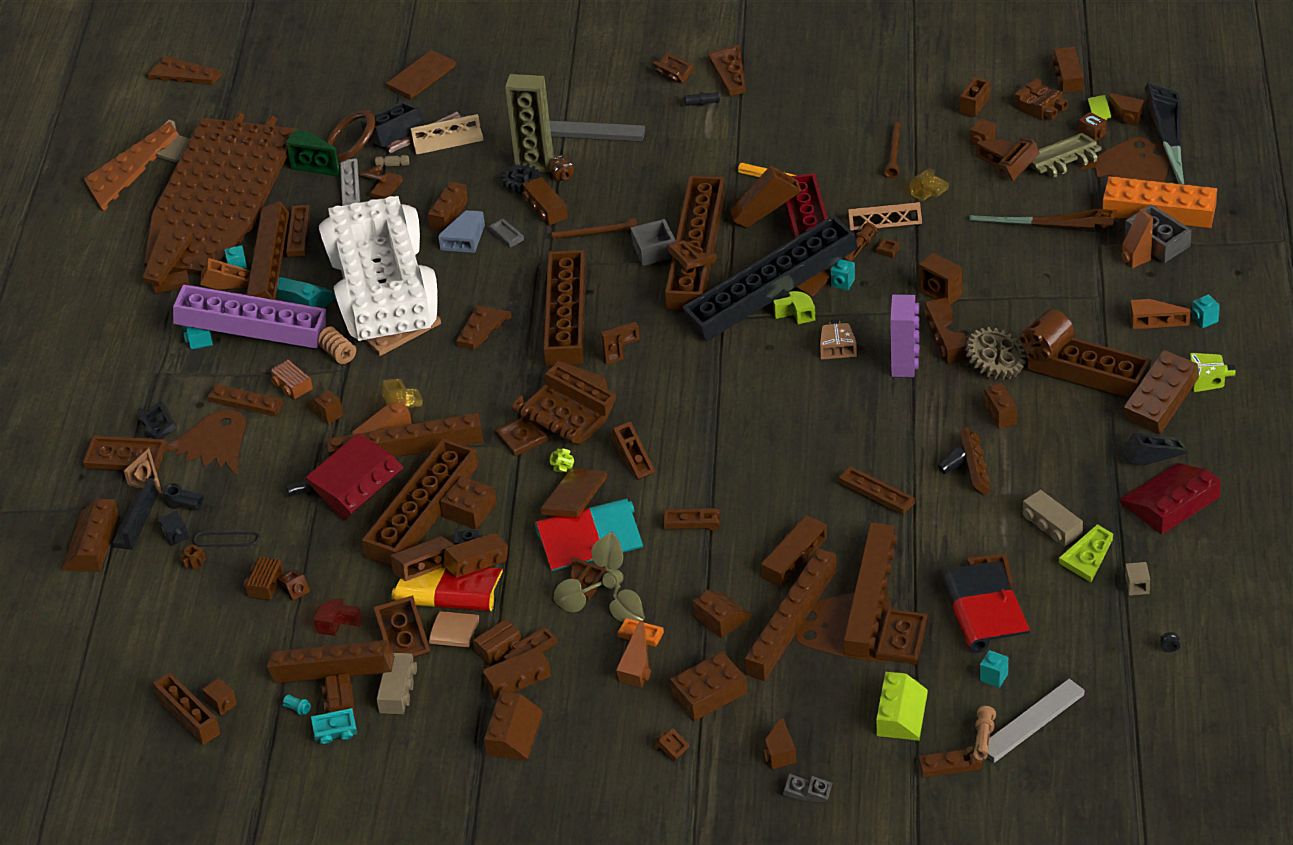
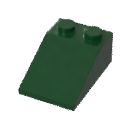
[286,130,340,177]

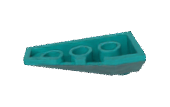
[276,277,336,308]

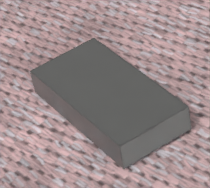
[488,219,524,248]

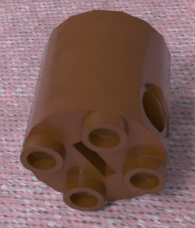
[1018,309,1074,362]

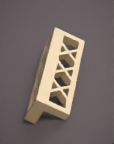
[411,114,483,155]

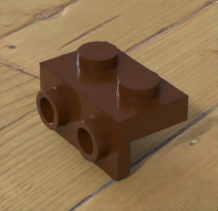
[653,52,695,83]

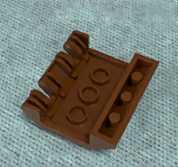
[512,363,617,444]

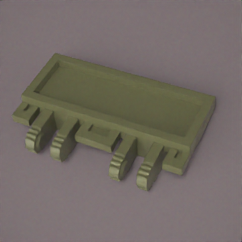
[1028,133,1101,178]

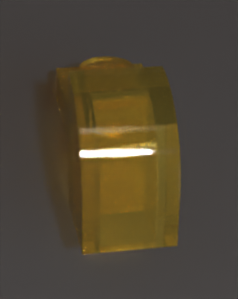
[910,168,949,201]
[382,379,423,407]

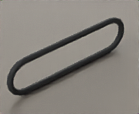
[193,531,260,546]

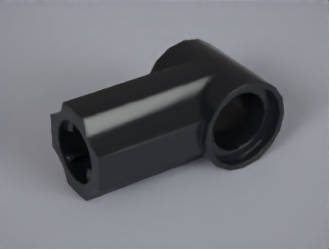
[164,483,204,510]

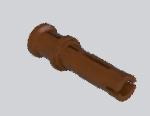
[842,222,878,262]

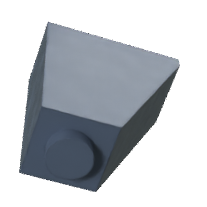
[438,210,485,253]

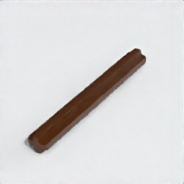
[386,112,461,153]

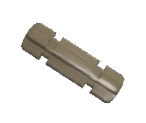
[375,155,409,167]

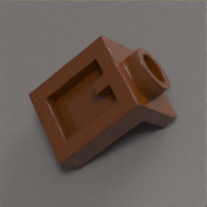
[277,569,310,600]
[654,728,690,762]

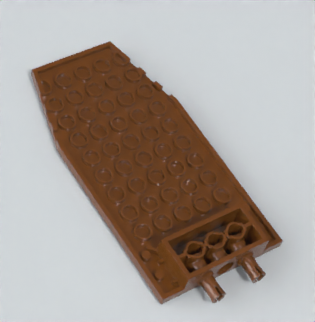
[144,112,297,275]

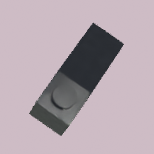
[1122,432,1188,465]

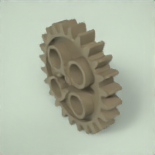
[965,327,1026,380]

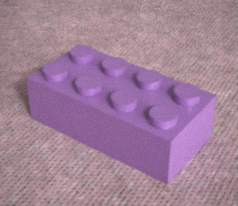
[890,295,920,377]

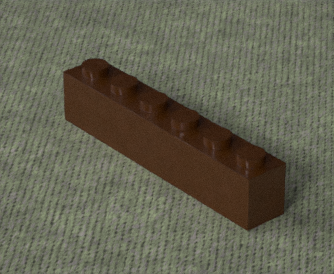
[267,640,395,683]

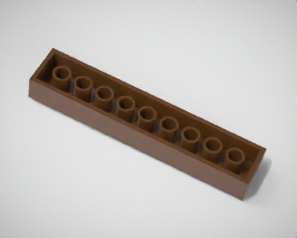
[665,176,726,310]

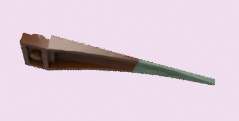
[969,209,1117,232]

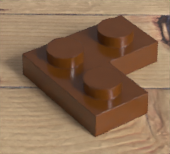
[601,321,640,364]

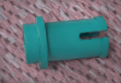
[283,694,311,715]

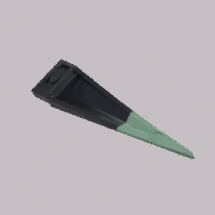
[1144,83,1184,185]

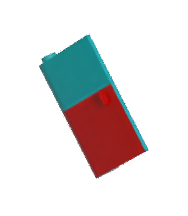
[535,498,643,571]

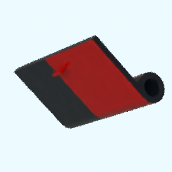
[940,561,1030,653]

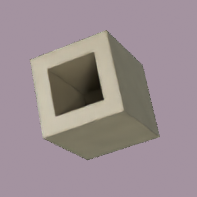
[1125,562,1150,596]

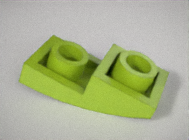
[1088,95,1111,120]

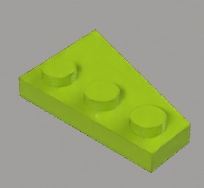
[1059,525,1113,582]

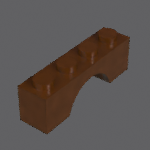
[923,297,969,364]

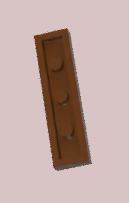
[286,205,311,257]
[208,384,284,417]
[960,427,991,495]
[839,466,915,515]

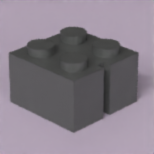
[631,219,676,266]

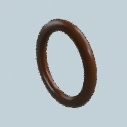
[326,109,375,163]

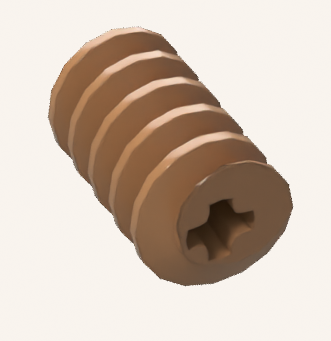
[318,326,356,364]

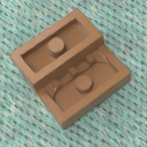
[429,611,479,647]

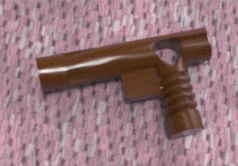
[359,165,387,182]

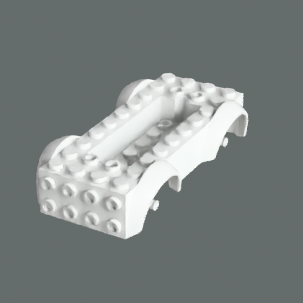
[319,196,437,341]

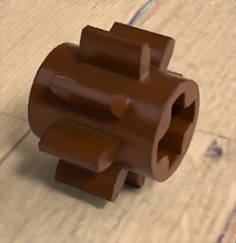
[180,545,206,570]

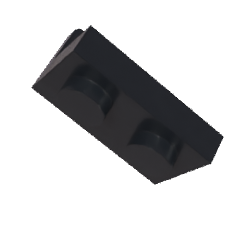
[138,401,177,439]

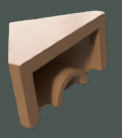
[124,448,162,495]

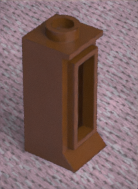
[994,138,1040,181]

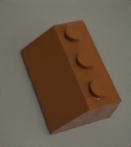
[484,691,543,761]

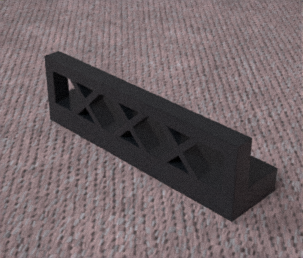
[112,478,158,550]

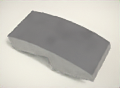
[783,774,833,802]

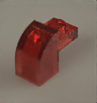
[313,599,362,636]

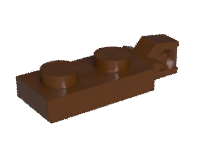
[504,627,558,661]

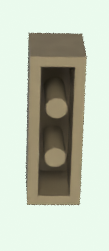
[1023,490,1083,547]
[377,653,417,714]

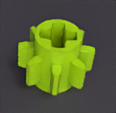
[550,448,574,473]

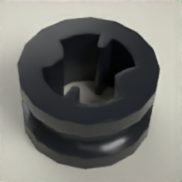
[1160,632,1180,652]

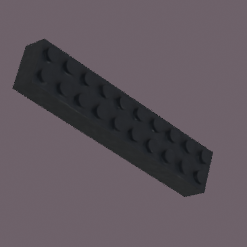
[682,215,858,342]

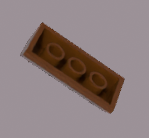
[62,499,119,572]

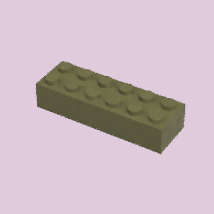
[505,74,554,172]

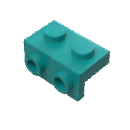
[311,708,357,744]

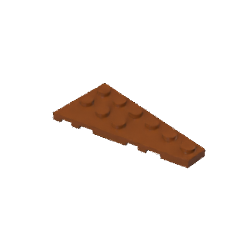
[84,122,179,211]

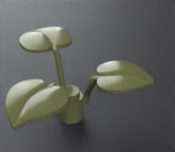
[554,532,645,622]

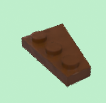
[456,305,512,350]

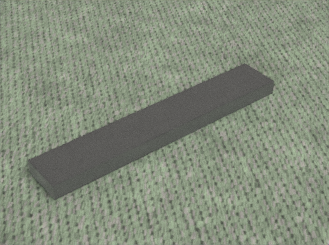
[550,121,645,141]

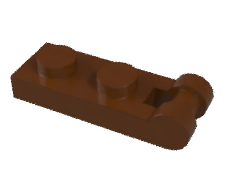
[664,508,720,531]
[919,746,983,778]

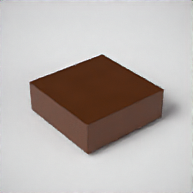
[876,238,900,258]

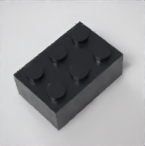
[361,101,425,147]

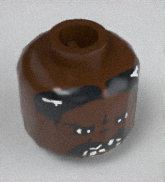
[549,156,574,181]

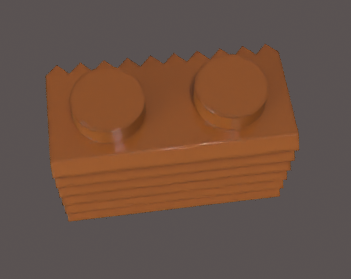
[271,359,313,400]

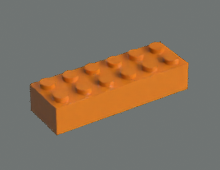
[1103,177,1217,228]

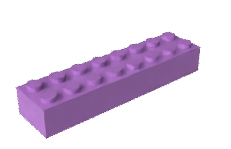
[173,284,326,348]

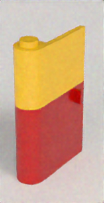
[392,567,503,611]

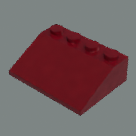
[305,433,404,521]
[1120,463,1221,535]

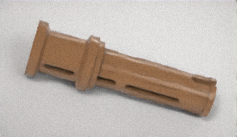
[974,706,996,760]

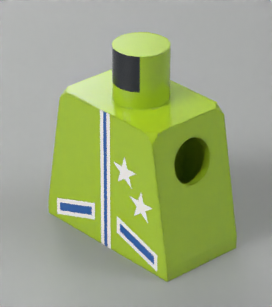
[1190,353,1235,392]

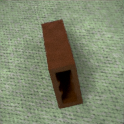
[730,165,801,228]

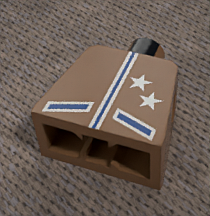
[820,319,857,359]

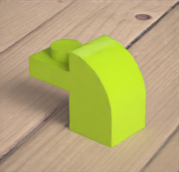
[773,291,815,324]

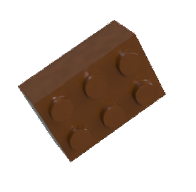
[670,651,747,721]

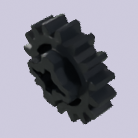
[501,163,539,194]

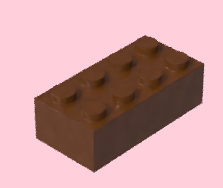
[1124,350,1199,435]

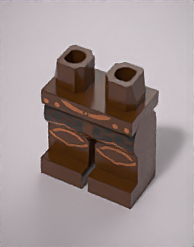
[1015,78,1068,121]

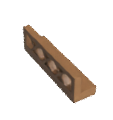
[847,202,922,231]

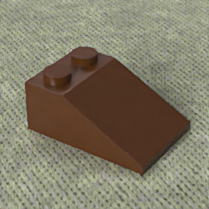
[374,595,431,658]

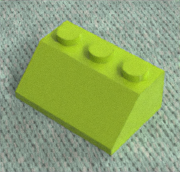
[877,672,928,741]

